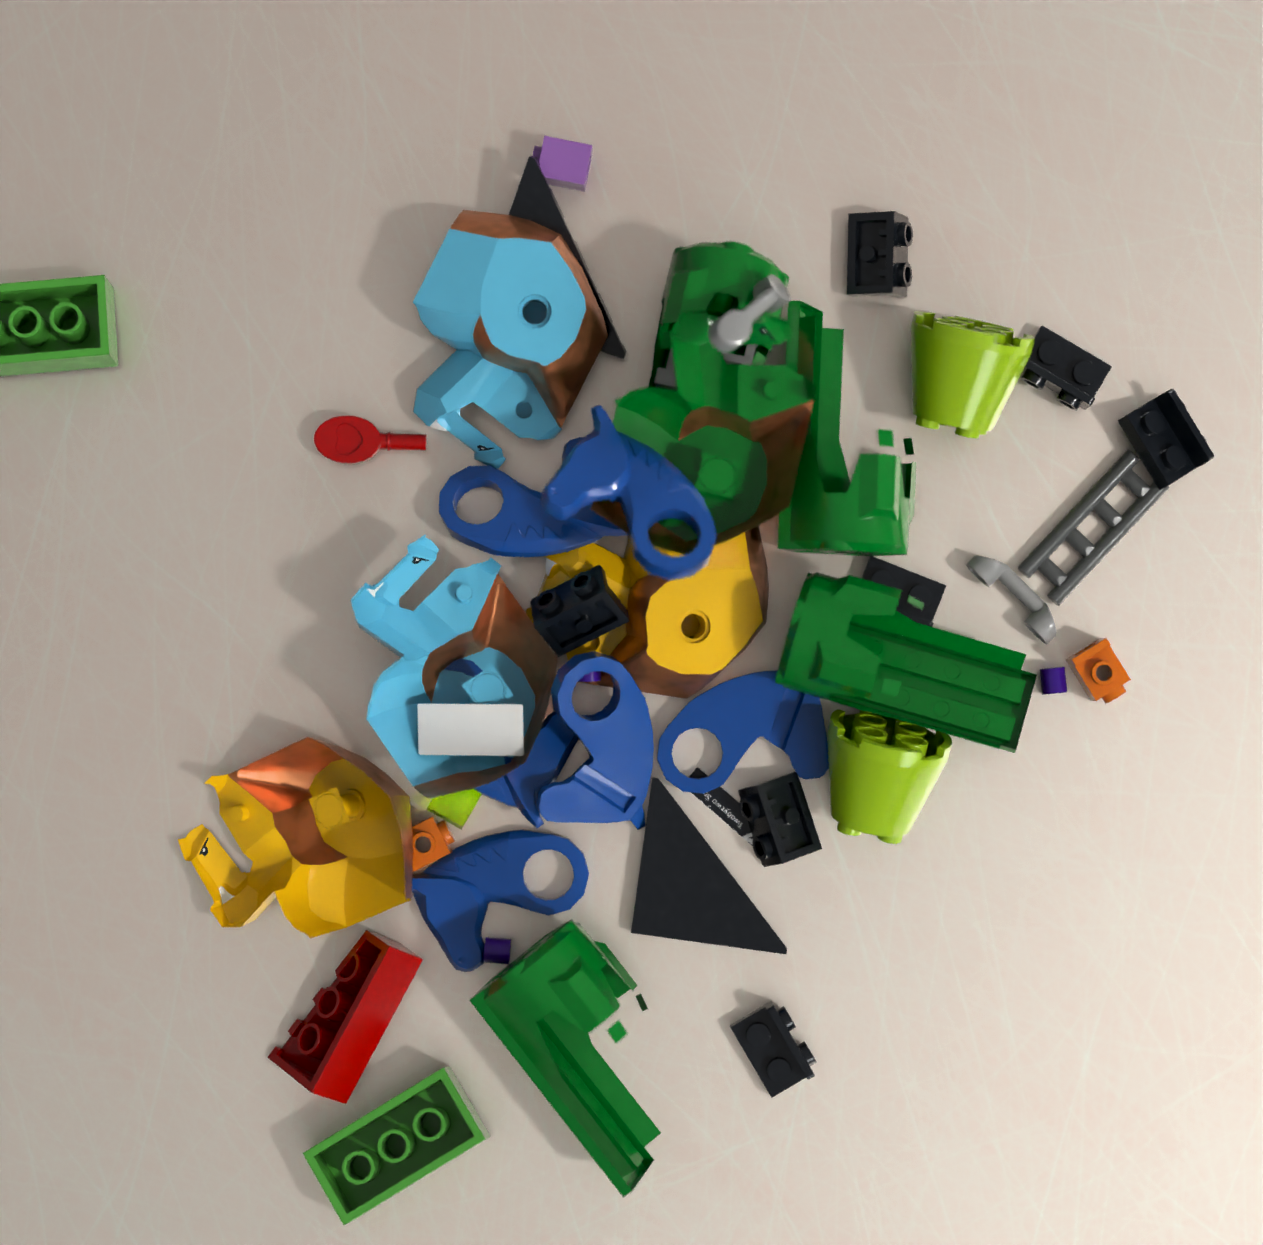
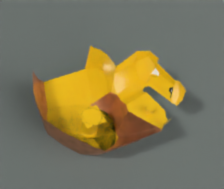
[526,525,769,699]
[178,737,413,938]

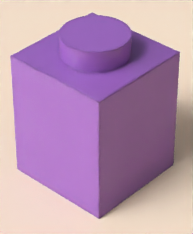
[533,136,593,192]

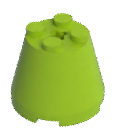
[910,311,1035,439]
[827,709,952,844]

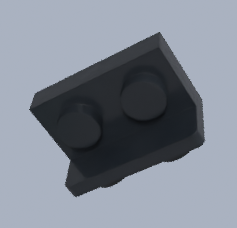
[847,211,913,298]
[1021,325,1112,411]
[1118,389,1214,490]
[861,556,946,627]
[530,565,630,657]
[738,772,822,867]
[730,1001,817,1098]

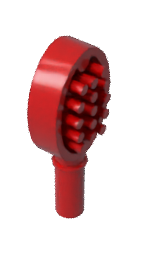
[314,416,427,464]

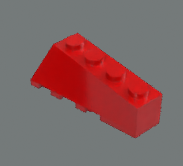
[267,930,423,1104]

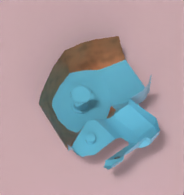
[413,210,608,468]
[351,534,558,799]

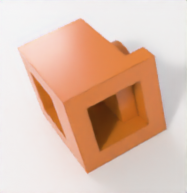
[1065,638,1131,704]
[388,815,455,872]

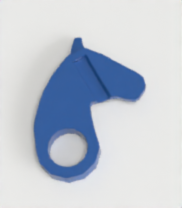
[541,405,717,580]
[439,437,629,557]
[536,651,654,830]
[444,658,578,828]
[657,670,829,794]
[412,829,589,972]

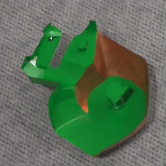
[591,310,816,555]

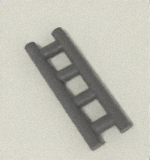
[1018,450,1169,606]

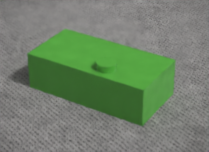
[0,275,118,377]
[303,1066,491,1225]

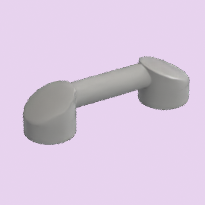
[708,274,790,353]
[966,555,1056,645]

